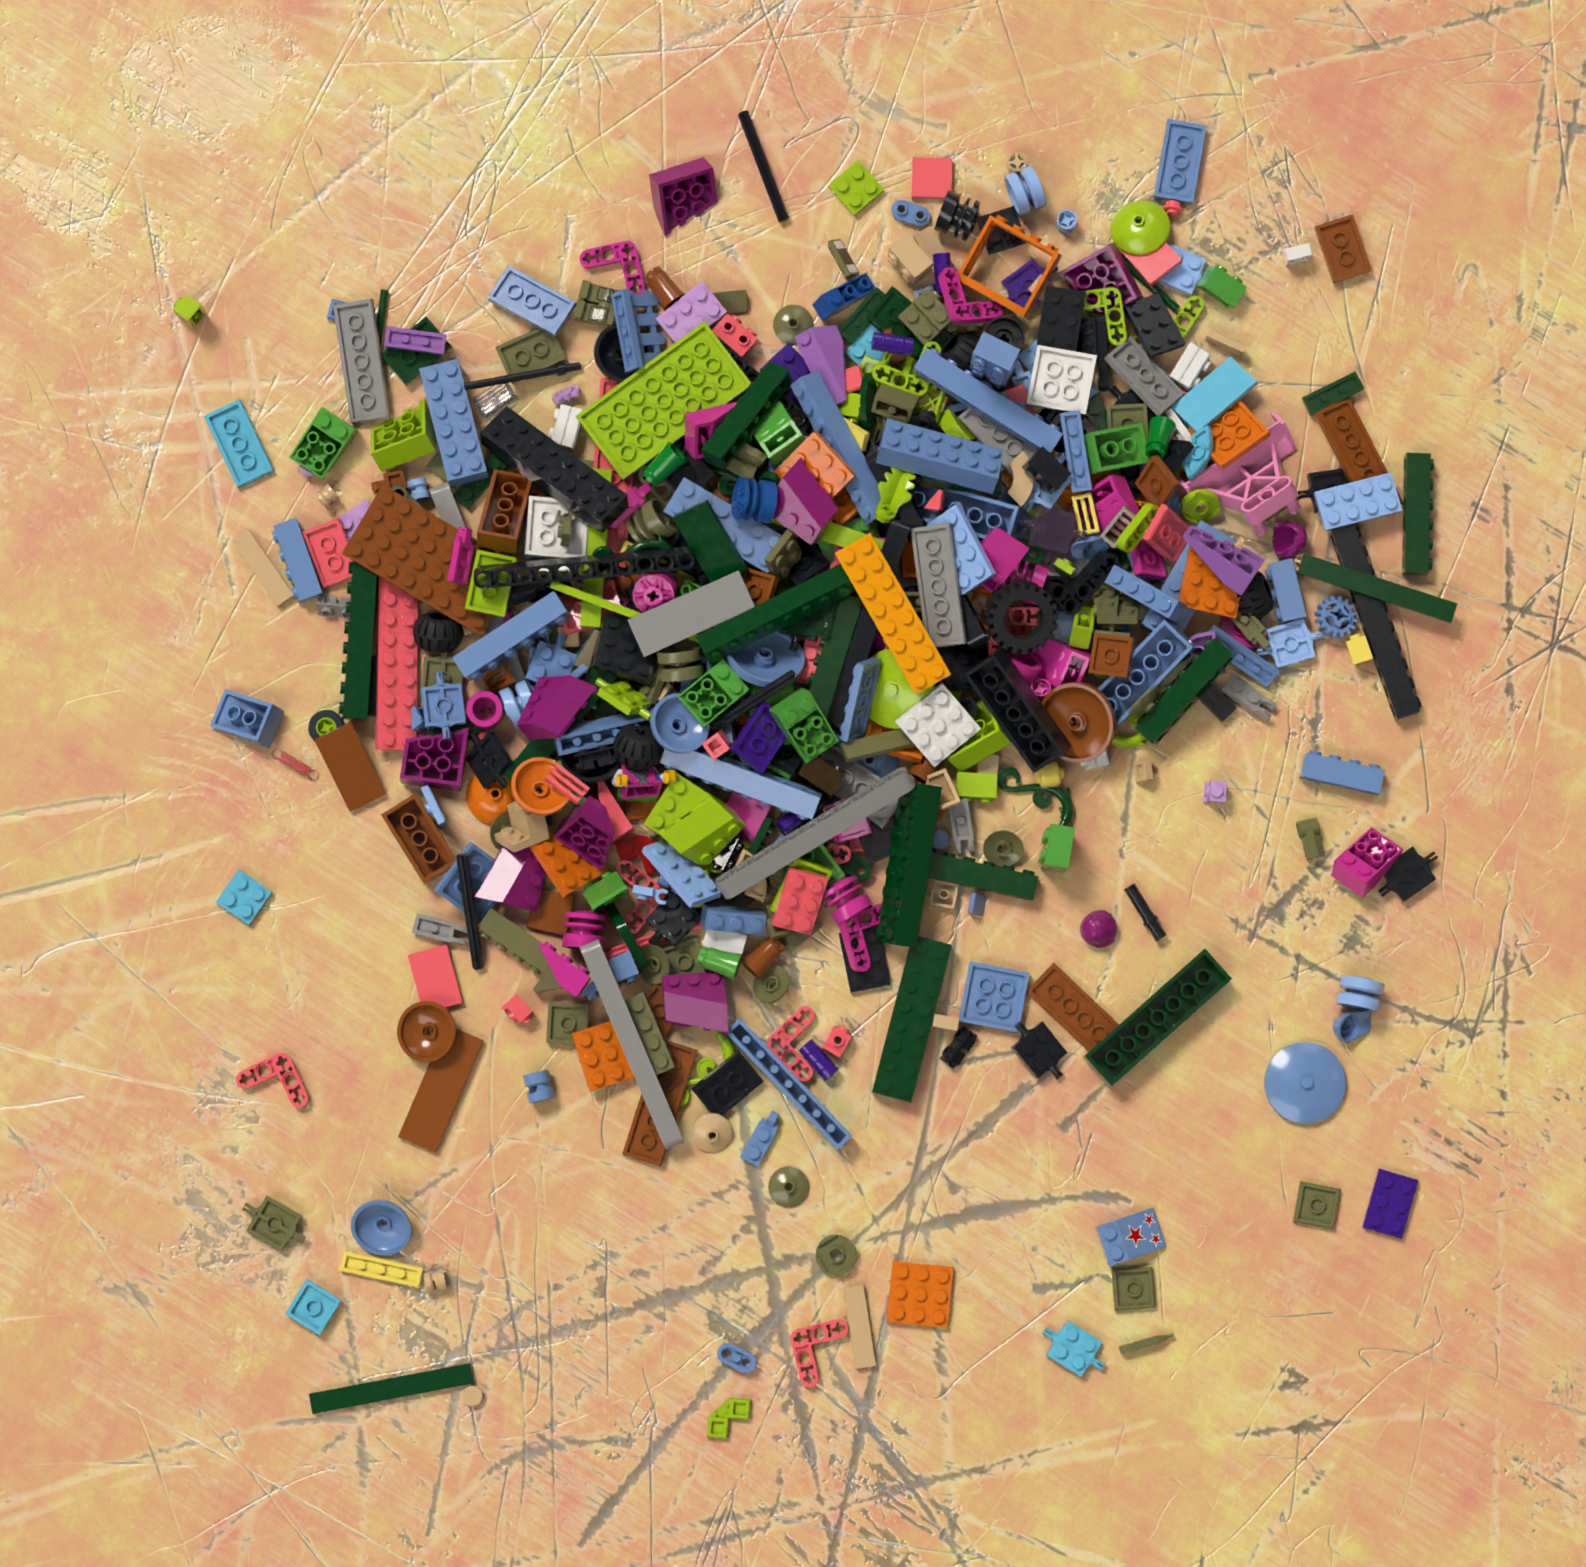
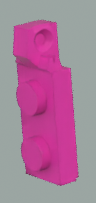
[610,483,651,529]
[447,527,474,585]

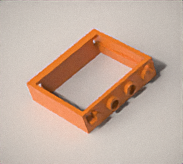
[958,215,1062,318]

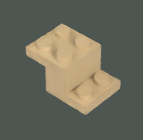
[494,791,562,853]

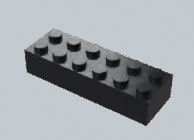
[963,647,1072,773]

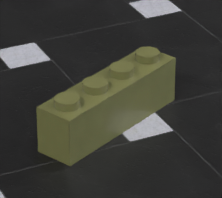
[478,908,559,975]
[625,992,677,1076]

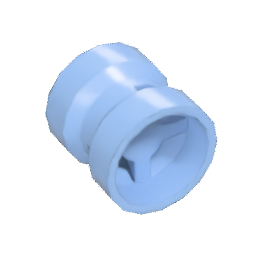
[1056,210,1077,233]
[407,478,431,502]

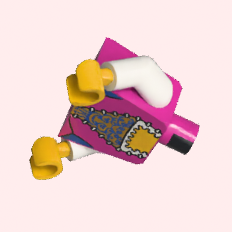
[612,764,676,799]

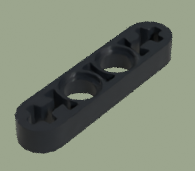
[1095,313,1109,392]

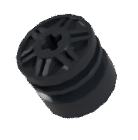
[934,190,980,241]
[984,316,1025,355]

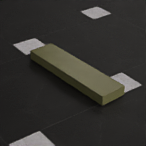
[840,729,916,763]

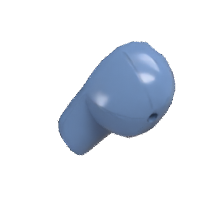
[1071,533,1110,561]
[1332,1011,1370,1043]

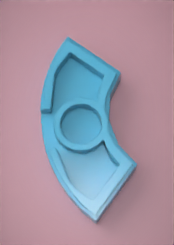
[1182,425,1213,480]

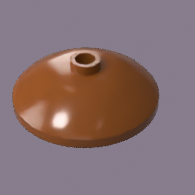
[397,1001,456,1062]

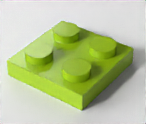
[828,160,884,216]

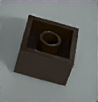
[798,755,846,801]

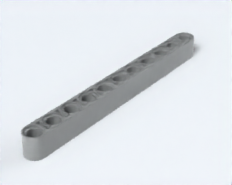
[429,482,527,690]
[715,767,915,899]
[579,939,684,1150]

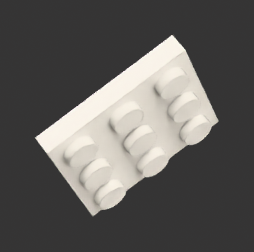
[1026,345,1097,415]
[524,496,588,559]
[895,682,981,767]

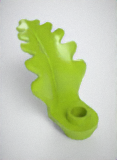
[875,467,916,523]

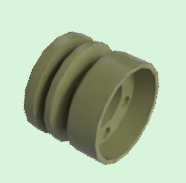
[625,498,678,550]

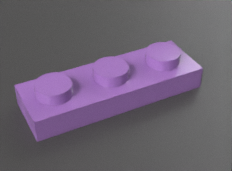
[384,326,447,355]

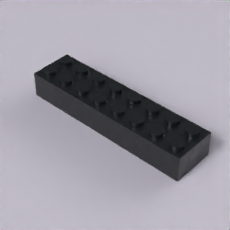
[480,406,629,534]

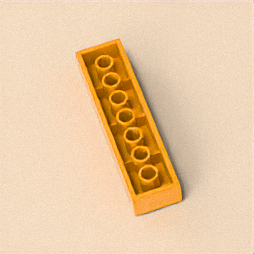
[835,533,951,695]

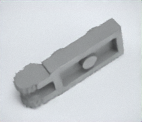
[1221,673,1277,721]
[948,798,974,856]
[412,913,468,946]

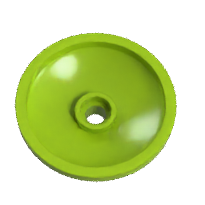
[1110,200,1170,256]

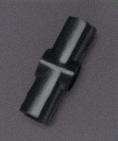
[510,581,571,605]

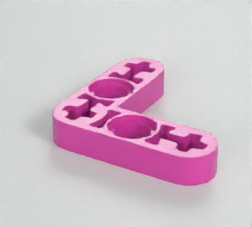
[580,241,645,295]
[938,267,1004,324]
[839,903,882,972]

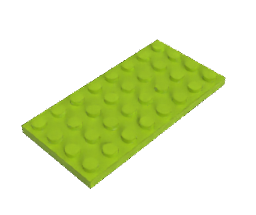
[576,321,751,481]

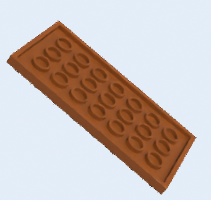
[341,485,520,636]

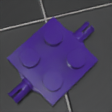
[1001,259,1059,309]

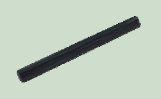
[738,110,788,222]
[706,670,798,739]
[456,853,484,970]

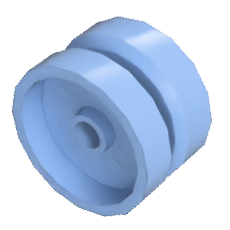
[1004,165,1047,217]
[499,680,531,731]
[1335,975,1385,1013]

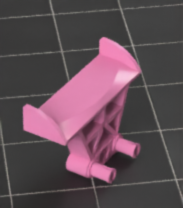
[1176,412,1301,537]

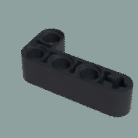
[1043,551,1119,615]

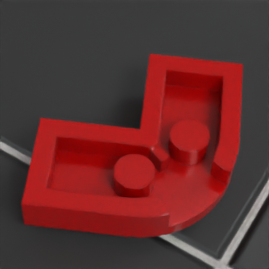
[614,835,658,875]

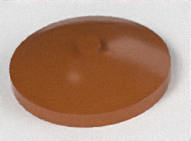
[1041,682,1116,763]

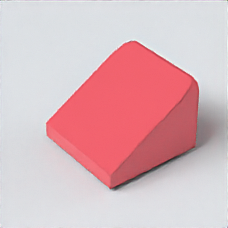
[844,366,864,393]
[925,490,946,512]

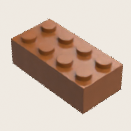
[477,469,533,554]
[381,793,456,885]

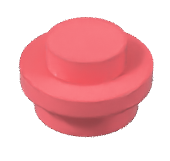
[1163,200,1183,217]

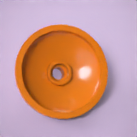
[511,757,572,815]
[466,774,515,825]

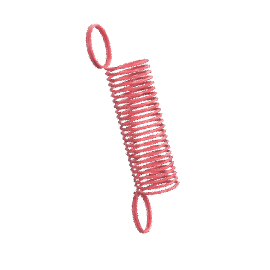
[272,749,318,780]

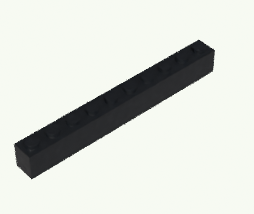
[1329,524,1422,721]

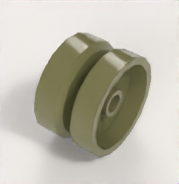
[657,647,704,682]

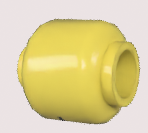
[1034,761,1064,788]

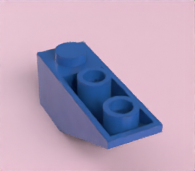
[812,273,876,321]

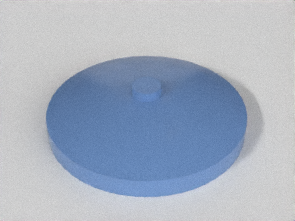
[725,631,805,687]
[1264,1042,1346,1124]

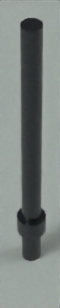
[464,362,581,391]

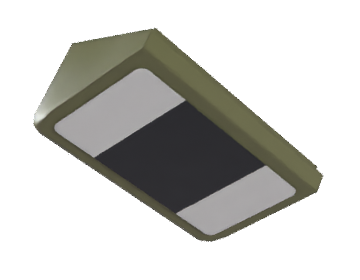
[828,239,859,280]

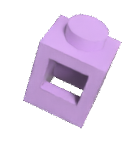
[1203,780,1227,804]

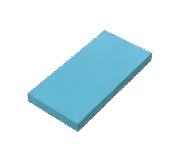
[1171,356,1258,432]
[204,399,274,488]

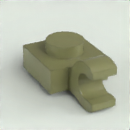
[556,510,572,547]
[763,904,791,940]

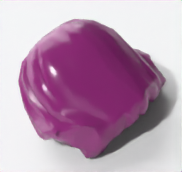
[1272,521,1307,559]
[1080,910,1118,948]

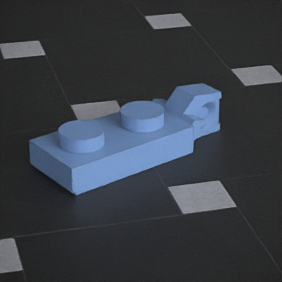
[740,1111,779,1167]

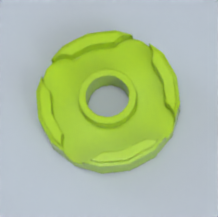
[1181,489,1221,523]

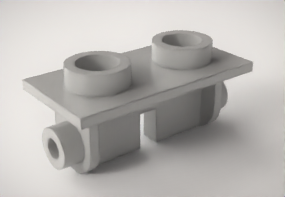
[317,596,350,619]

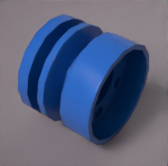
[731,477,778,524]

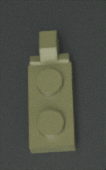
[1230,610,1271,651]

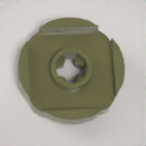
[816,1235,856,1275]

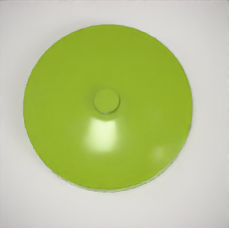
[869,649,936,729]

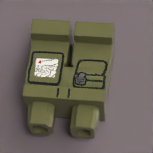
[573,280,620,327]

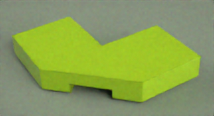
[707,1397,751,1439]

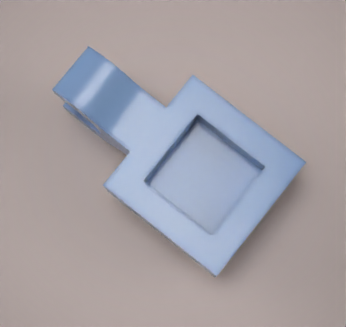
[1011,360,1032,393]
[632,885,668,905]

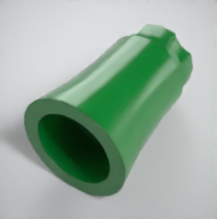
[1145,416,1176,459]
[643,442,688,486]

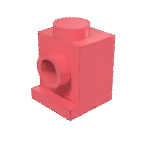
[702,729,731,760]
[501,994,534,1026]
[822,1025,852,1058]

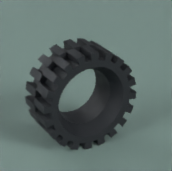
[984,579,1059,654]

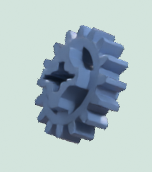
[1314,595,1358,639]

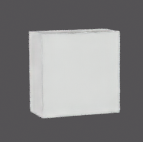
[1282,243,1312,266]

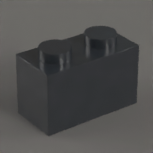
[1022,446,1072,495]

